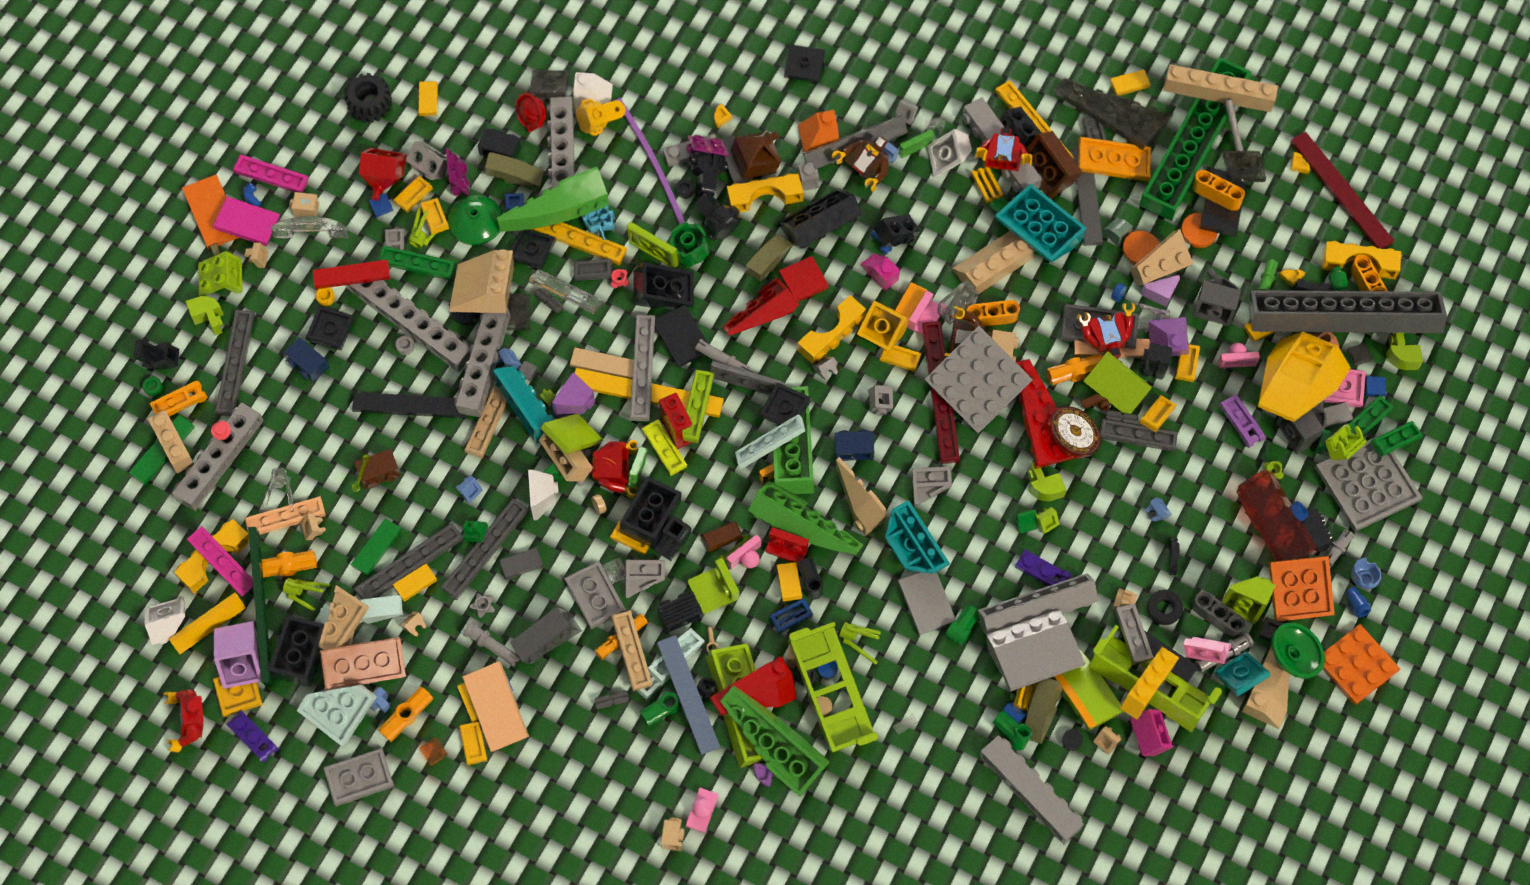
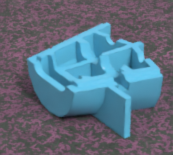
[582,206,615,240]

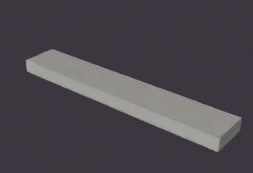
[630,315,655,421]

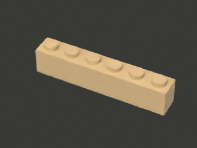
[1163,64,1278,112]

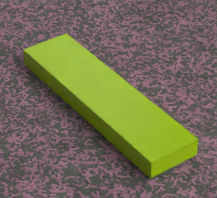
[682,369,714,443]

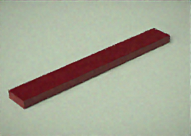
[1290,131,1395,249]
[922,321,960,464]

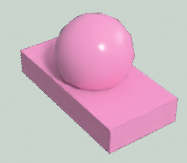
[1218,342,1260,368]
[727,535,761,570]
[686,788,719,833]

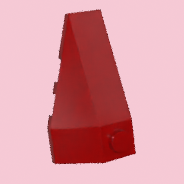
[722,278,799,336]
[710,656,797,715]

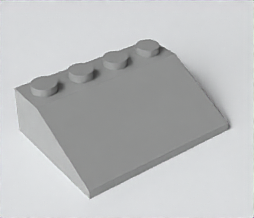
[986,609,1085,691]

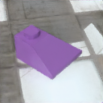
[1148,317,1189,356]
[552,373,595,419]

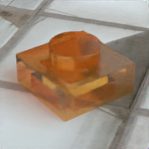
[420,737,448,766]

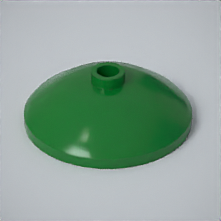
[448,195,502,245]
[1271,623,1325,679]

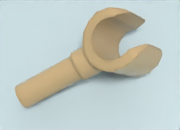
[706,627,718,653]

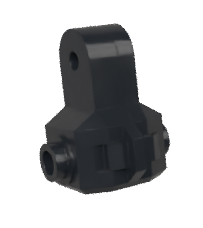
[688,151,728,197]
[695,192,742,241]

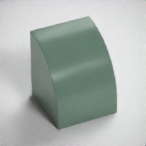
[1102,218,1133,246]

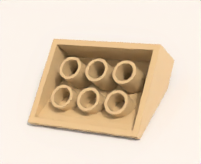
[449,249,514,313]

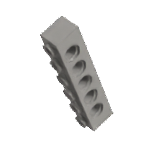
[547,97,575,190]
[454,308,511,417]
[172,402,263,511]

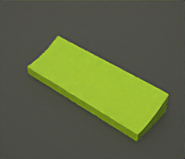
[706,643,768,769]

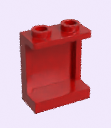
[659,393,693,449]

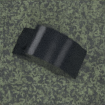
[133,339,180,370]
[654,515,691,561]

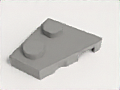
[912,467,952,506]
[625,560,665,598]

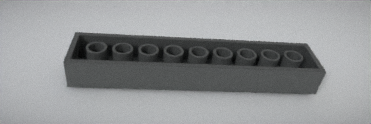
[1249,290,1447,334]

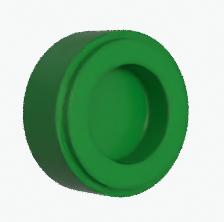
[142,376,163,396]

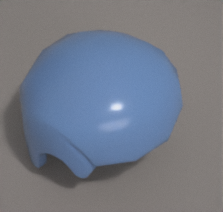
[1351,558,1381,589]

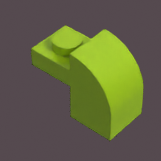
[186,296,224,336]
[1386,333,1423,370]
[1027,462,1067,501]

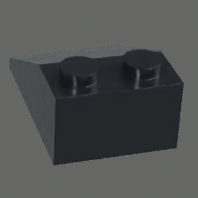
[633,262,694,308]

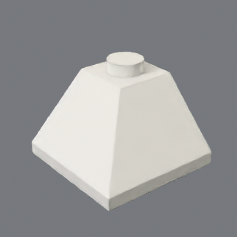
[573,72,613,115]
[927,129,972,178]
[528,470,559,520]
[145,597,185,645]

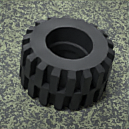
[344,73,392,123]

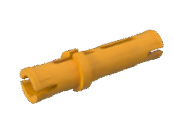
[594,613,648,660]

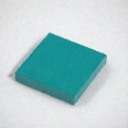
[1214,651,1270,696]

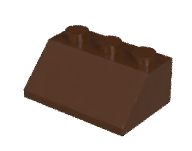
[1026,131,1083,199]

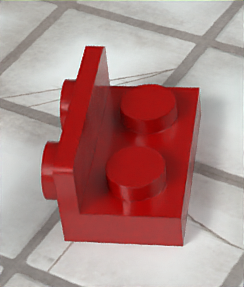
[766,527,809,563]

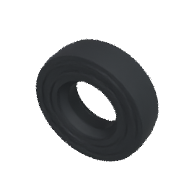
[1147,590,1183,625]

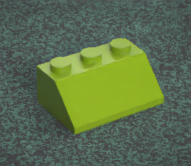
[1222,577,1276,624]

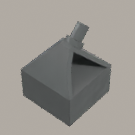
[1193,268,1241,326]
[1276,400,1327,454]

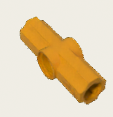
[1046,354,1103,385]
[262,550,317,578]
[378,686,433,742]

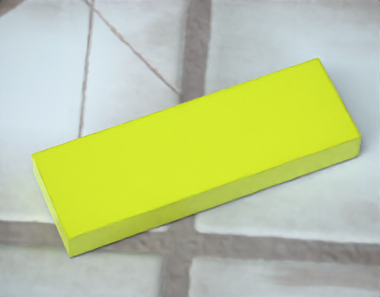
[642,419,687,476]

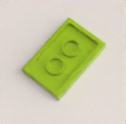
[627,221,679,268]
[1084,351,1152,414]
[541,413,603,454]

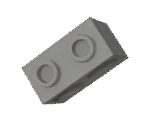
[405,141,448,180]

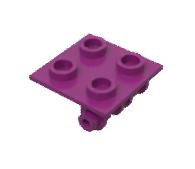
[686,135,729,156]
[446,148,470,196]

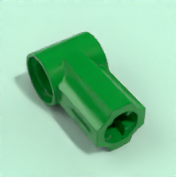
[945,605,979,646]
[639,692,679,727]
[992,711,1033,751]

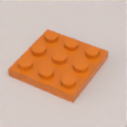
[1269,556,1335,621]
[1323,624,1400,706]

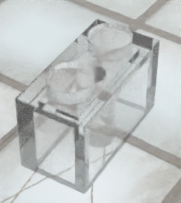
[937,280,978,325]

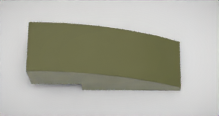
[485,152,544,189]
[746,234,793,282]
[1025,678,1063,744]

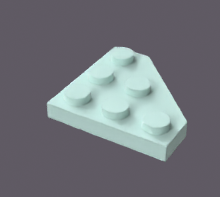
[296,685,377,746]

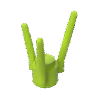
[408,207,436,248]
[283,578,330,611]
[840,622,881,664]

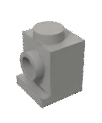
[798,163,819,191]
[868,385,893,415]

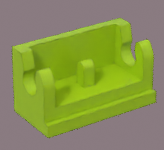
[1325,424,1367,460]

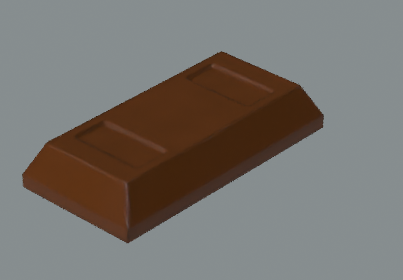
[700,521,744,552]

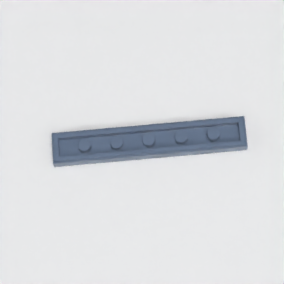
[657,635,720,755]

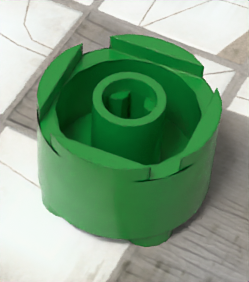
[669,222,710,267]

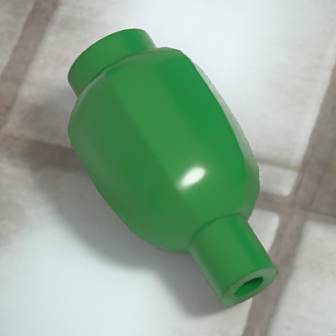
[1329,267,1348,291]

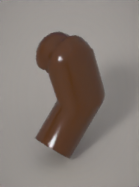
[1081,394,1110,411]

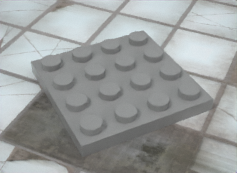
[924,326,1033,433]
[1315,434,1422,532]

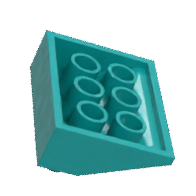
[995,183,1087,263]

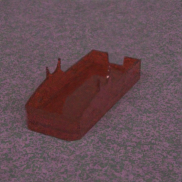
[1236,470,1318,561]

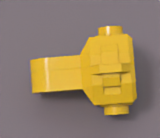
[575,99,626,136]

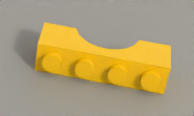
[727,173,804,212]
[1322,241,1401,279]
[797,295,866,365]
[174,519,249,594]
[1120,647,1179,719]

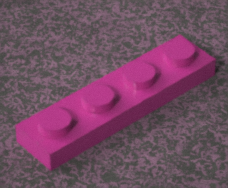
[233,155,309,193]
[187,526,253,597]

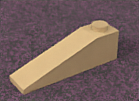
[836,457,886,536]
[1242,646,1289,729]

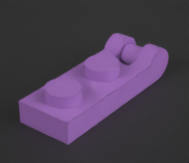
[1219,394,1265,448]

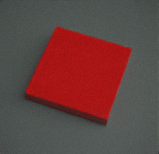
[779,256,829,302]

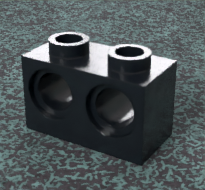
[999,106,1042,147]
[874,214,920,247]

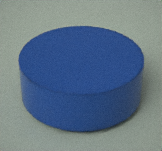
[1111,283,1127,303]
[1290,501,1309,521]
[817,661,838,680]

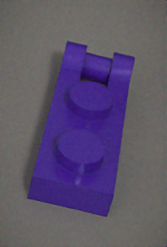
[1015,549,1073,586]
[226,710,279,763]

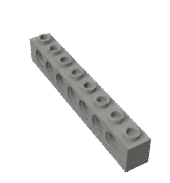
[345,280,471,372]

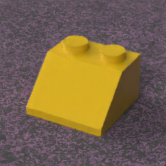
[857,301,910,351]

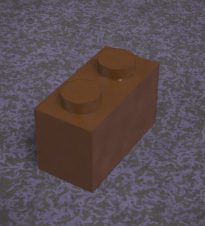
[354,449,401,489]

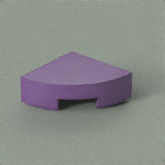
[754,762,773,788]

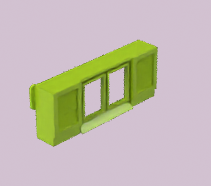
[788,622,878,754]
[1088,625,1222,732]

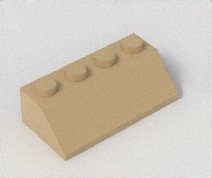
[952,230,1035,297]

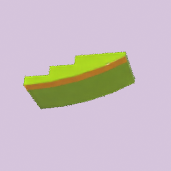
[1051,649,1124,731]

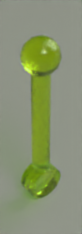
[352,454,370,492]
[718,535,751,562]

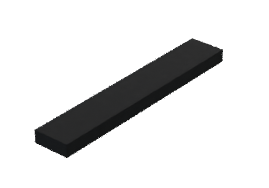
[352,392,467,419]

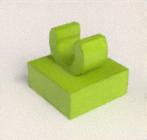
[1036,507,1060,534]

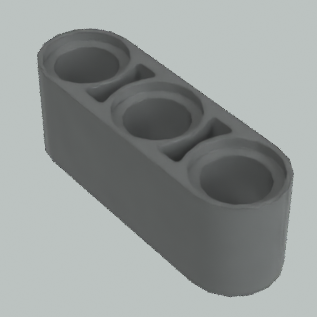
[1192,591,1246,638]

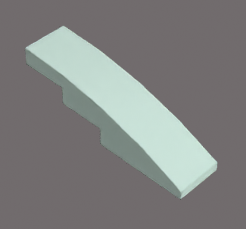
[320,595,403,624]
[636,628,705,700]

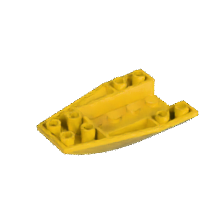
[1258,331,1351,422]

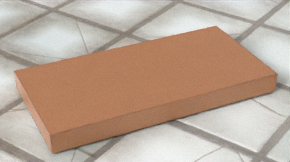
[320,637,406,691]

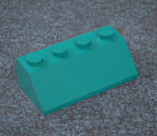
[493,366,555,444]

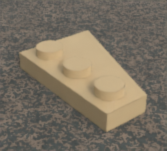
[318,585,370,650]

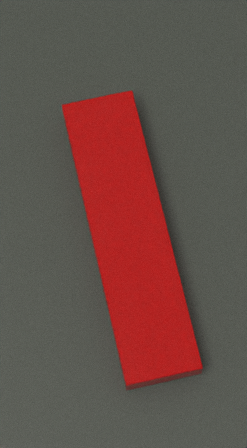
[313,260,391,289]

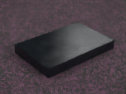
[655,305,708,368]

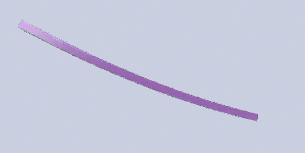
[616,98,685,224]

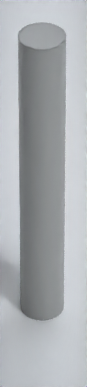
[1224,98,1243,152]

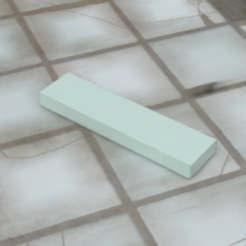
[735,414,805,469]

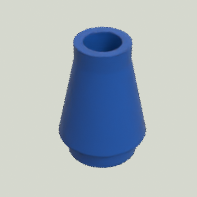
[1346,587,1371,618]

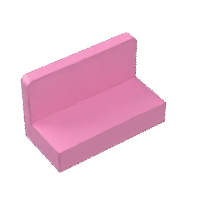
[908,291,944,336]
[1184,637,1231,664]

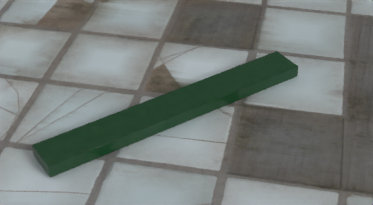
[248,526,273,686]

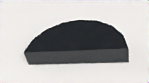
[1169,537,1180,575]

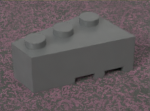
[510,607,582,664]

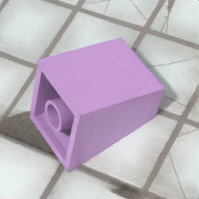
[214,621,262,689]

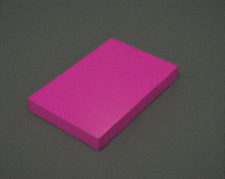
[213,197,280,247]

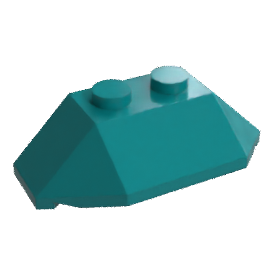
[885,500,950,574]

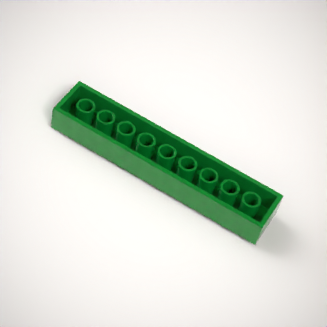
[1139,57,1252,221]

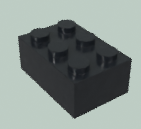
[620,476,682,549]
[268,615,325,687]

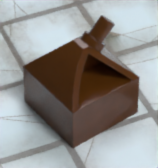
[730,131,781,179]

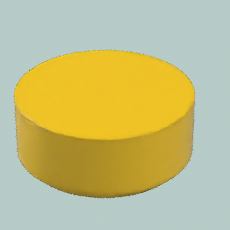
[315,288,335,306]

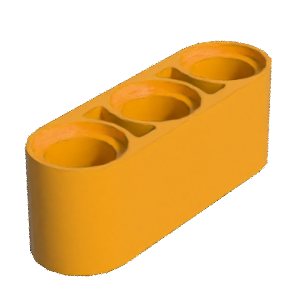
[1192,170,1245,211]
[1350,255,1388,291]
[967,300,1020,326]

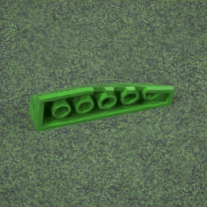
[497,167,610,232]
[773,386,814,494]
[748,480,863,555]
[721,686,830,796]

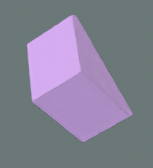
[1141,275,1180,307]

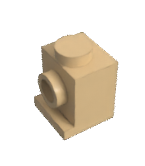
[661,818,684,851]

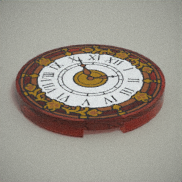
[1047,406,1101,459]

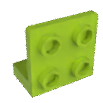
[198,251,243,296]
[688,558,739,615]

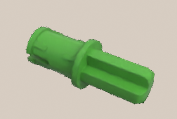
[1258,259,1278,290]

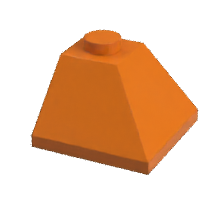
[798,110,839,153]

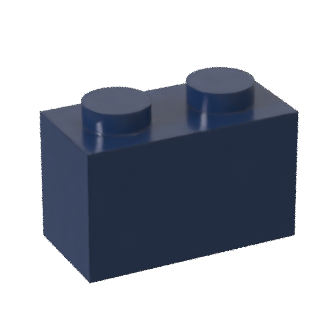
[283,337,329,383]
[834,429,875,461]

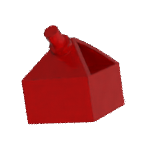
[359,148,406,201]

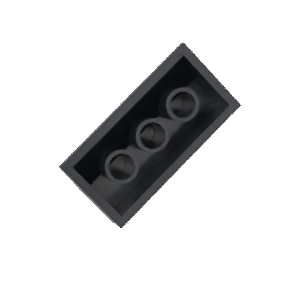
[778,188,862,249]

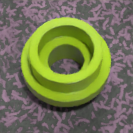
[540,388,556,406]

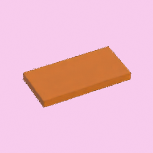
[182,174,239,250]

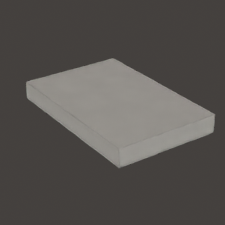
[564,561,626,629]
[898,572,956,635]
[323,748,394,807]

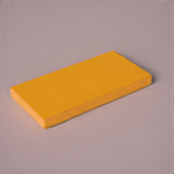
[1078,137,1151,182]

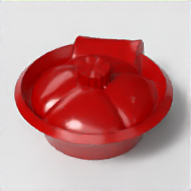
[516,93,546,133]

